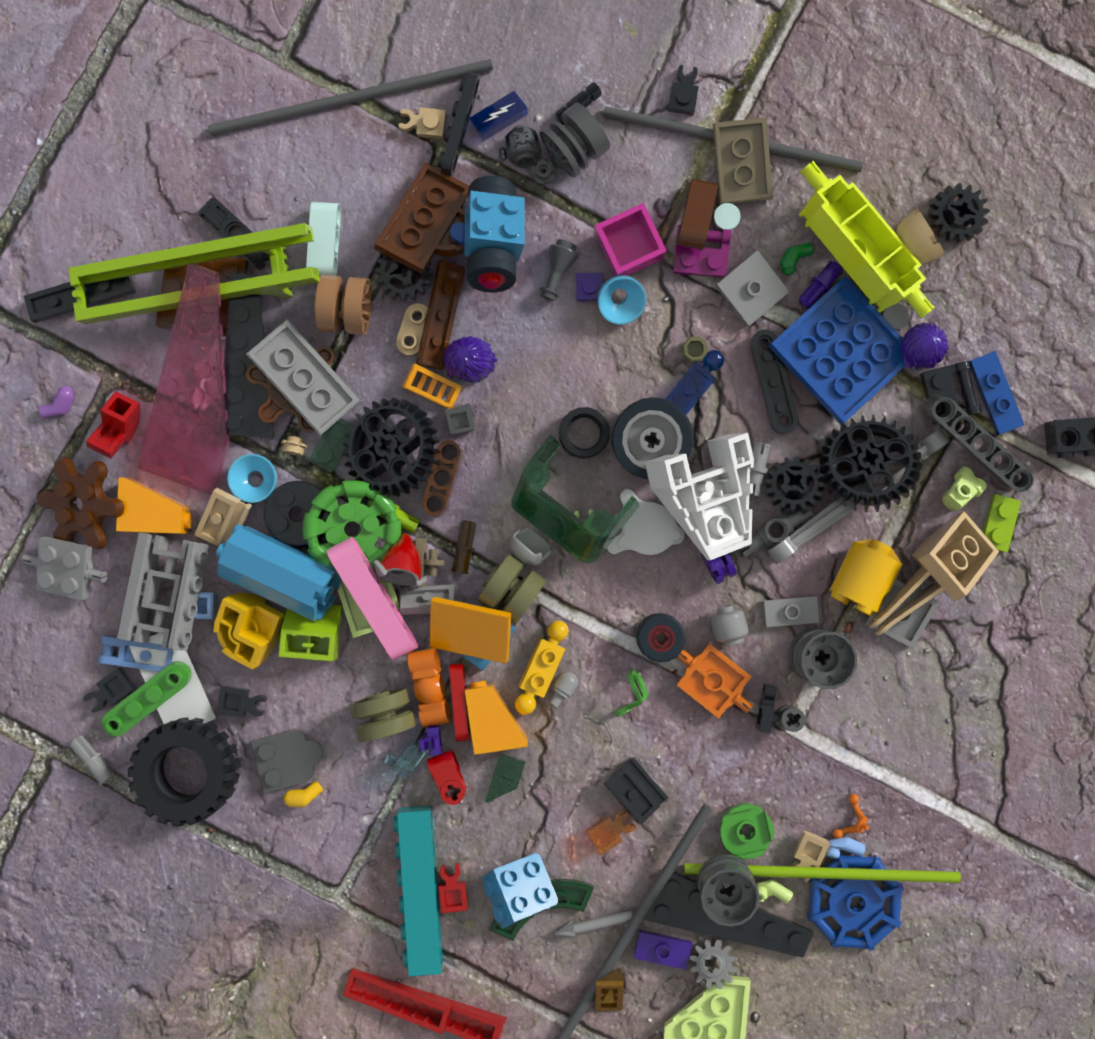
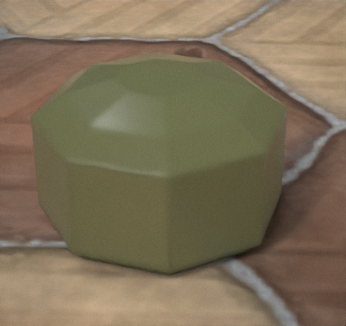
[682,336,708,363]

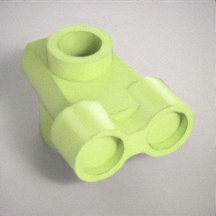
[942,466,987,510]

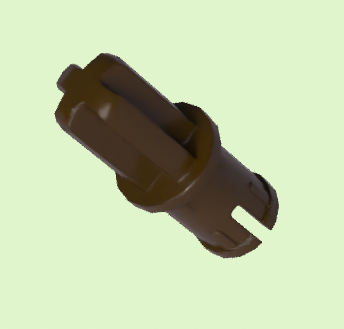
[451,520,476,574]

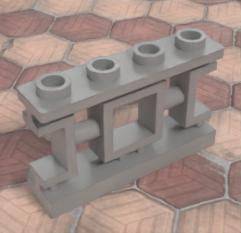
[117,532,209,651]

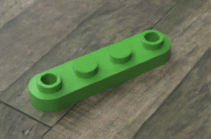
[102,661,192,736]

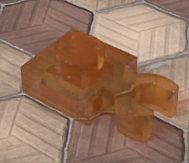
[585,811,636,856]

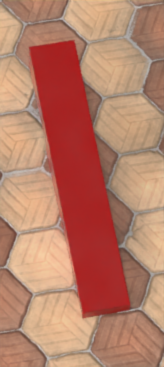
[343,968,507,1039]

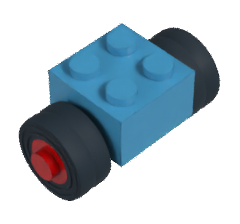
[464,176,525,293]

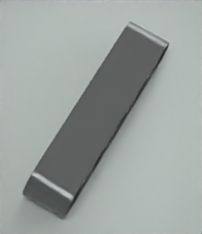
[924,395,1034,492]

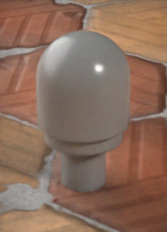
[549,672,578,708]

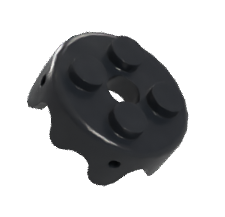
[264,481,330,548]

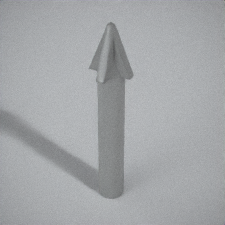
[554,910,633,938]

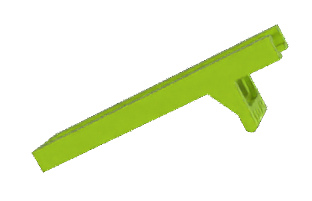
[68,223,320,324]

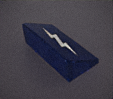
[469,91,528,141]

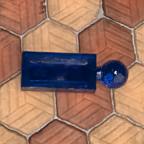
[665,350,725,415]

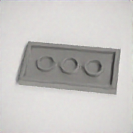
[246,319,360,436]

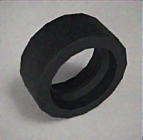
[559,407,610,459]

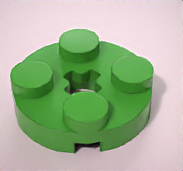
[719,803,774,859]

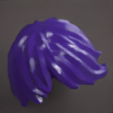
[901,322,949,370]
[444,336,498,383]

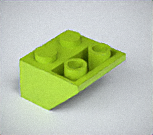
[279,604,343,661]

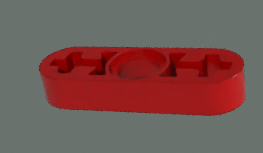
[449,663,470,742]

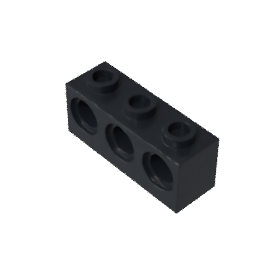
[1044,417,1095,459]

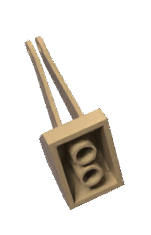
[868,511,999,636]

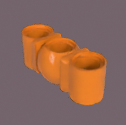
[408,648,451,728]

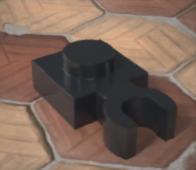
[668,65,699,116]
[83,667,136,713]
[755,683,778,733]
[217,686,268,717]

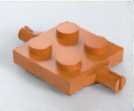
[676,642,753,719]

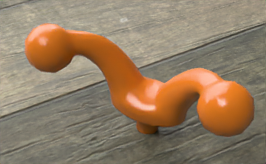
[832,794,869,839]

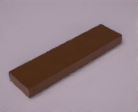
[416,260,466,371]

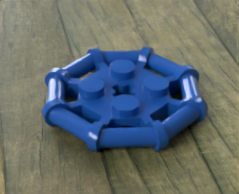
[807,853,904,951]

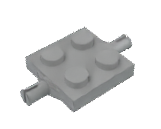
[22,536,108,601]

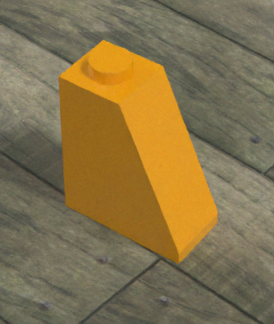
[116,477,193,534]
[465,680,528,755]

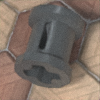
[777,705,806,732]

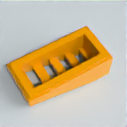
[401,363,462,408]

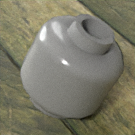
[710,605,749,646]

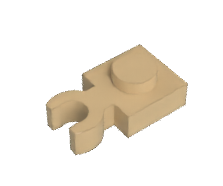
[399,107,447,140]
[791,830,830,882]

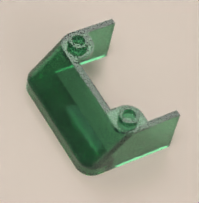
[511,435,640,564]

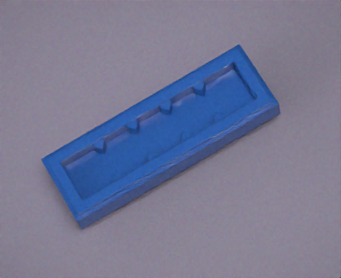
[969,351,1024,435]

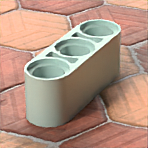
[306,202,341,278]

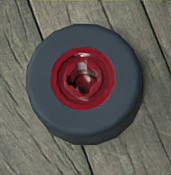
[636,613,686,663]

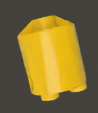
[829,539,902,617]

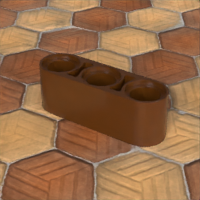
[677,178,718,251]
[422,440,463,517]

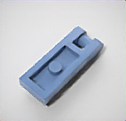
[98,635,173,672]

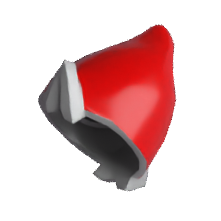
[374,533,427,589]

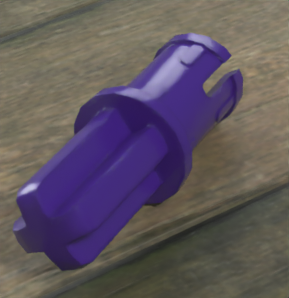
[798,260,843,309]

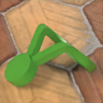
[614,670,649,717]

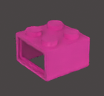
[593,203,667,277]

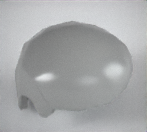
[509,528,551,566]

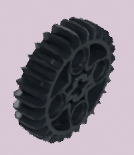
[342,398,440,497]
[819,415,922,513]

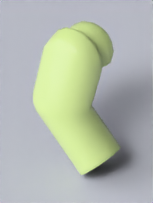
[756,879,793,904]

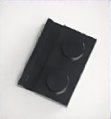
[604,757,668,825]

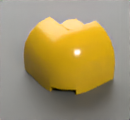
[213,593,285,670]

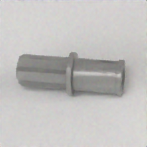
[69,735,115,786]

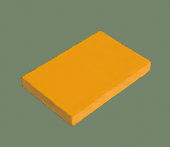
[430,597,511,664]

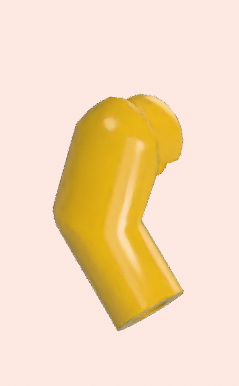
[283,780,324,808]

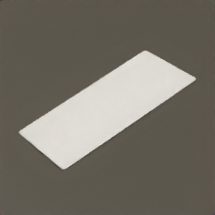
[129,633,216,724]

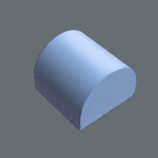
[194,592,218,619]

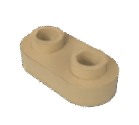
[396,303,428,357]

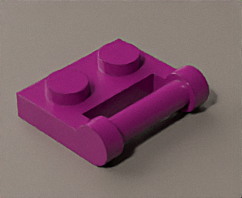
[673,225,731,278]

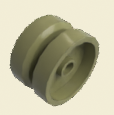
[349,688,417,742]

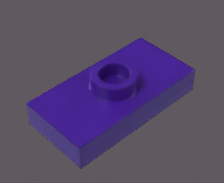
[633,929,692,970]

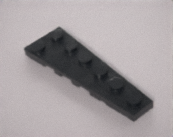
[219,272,274,439]
[644,872,814,958]

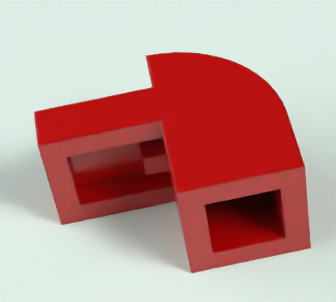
[86,391,141,459]

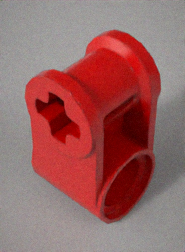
[427,749,467,805]

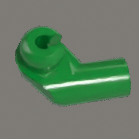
[779,242,813,275]

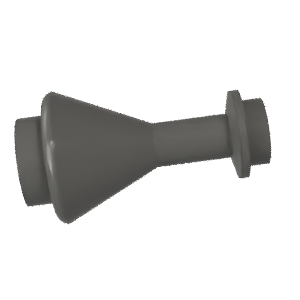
[539,239,579,301]

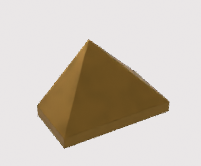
[595,968,623,1011]

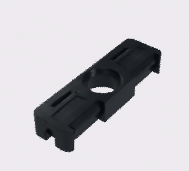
[199,197,270,270]

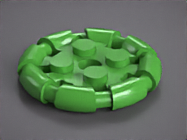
[302,480,401,575]

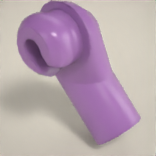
[39,386,75,419]

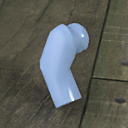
[825,837,865,859]

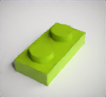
[982,494,1021,552]

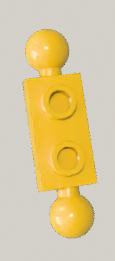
[515,620,569,715]

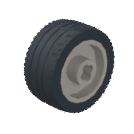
[612,397,693,479]

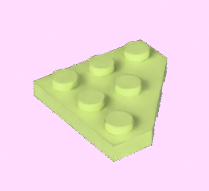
[663,975,751,1039]

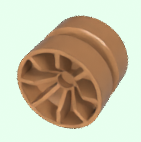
[314,275,372,335]

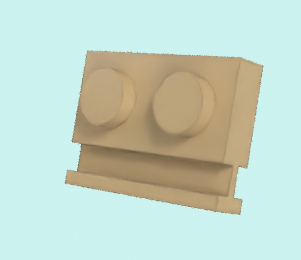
[195,488,252,547]

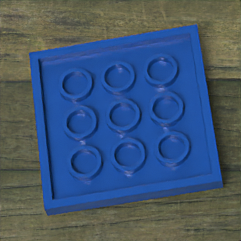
[768,276,905,425]

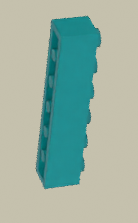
[393,805,443,977]

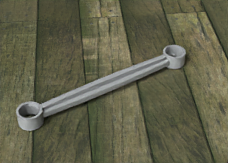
[766,427,950,564]

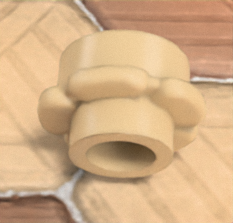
[281,436,307,456]

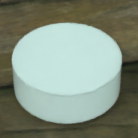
[713,203,741,231]

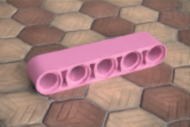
[327,536,418,660]

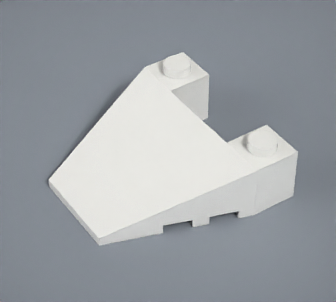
[645,433,754,560]

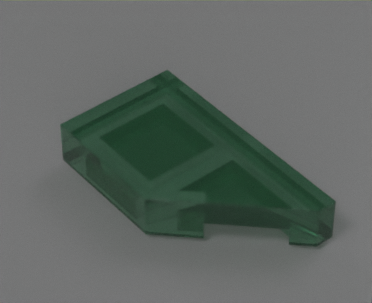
[485,753,526,803]

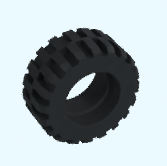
[127,717,240,827]

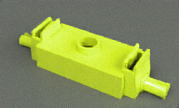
[798,161,935,319]

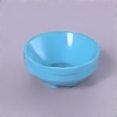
[597,275,646,325]
[227,454,278,503]

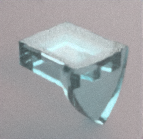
[383,742,429,777]

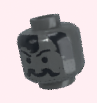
[505,125,541,168]

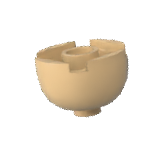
[896,208,945,264]

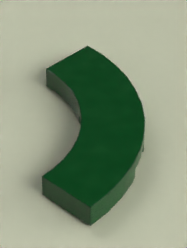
[489,879,594,941]

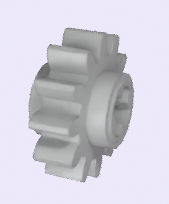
[690,940,739,989]

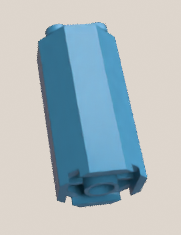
[216,524,342,621]

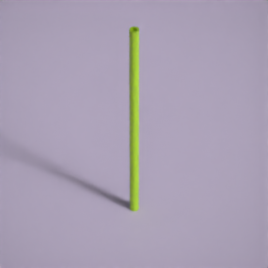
[685,863,961,883]

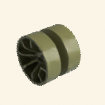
[477,554,547,627]

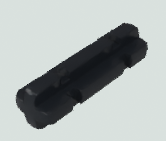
[555,82,602,125]

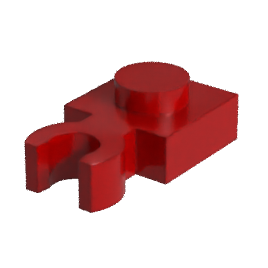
[438,862,469,914]

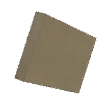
[712,117,773,205]

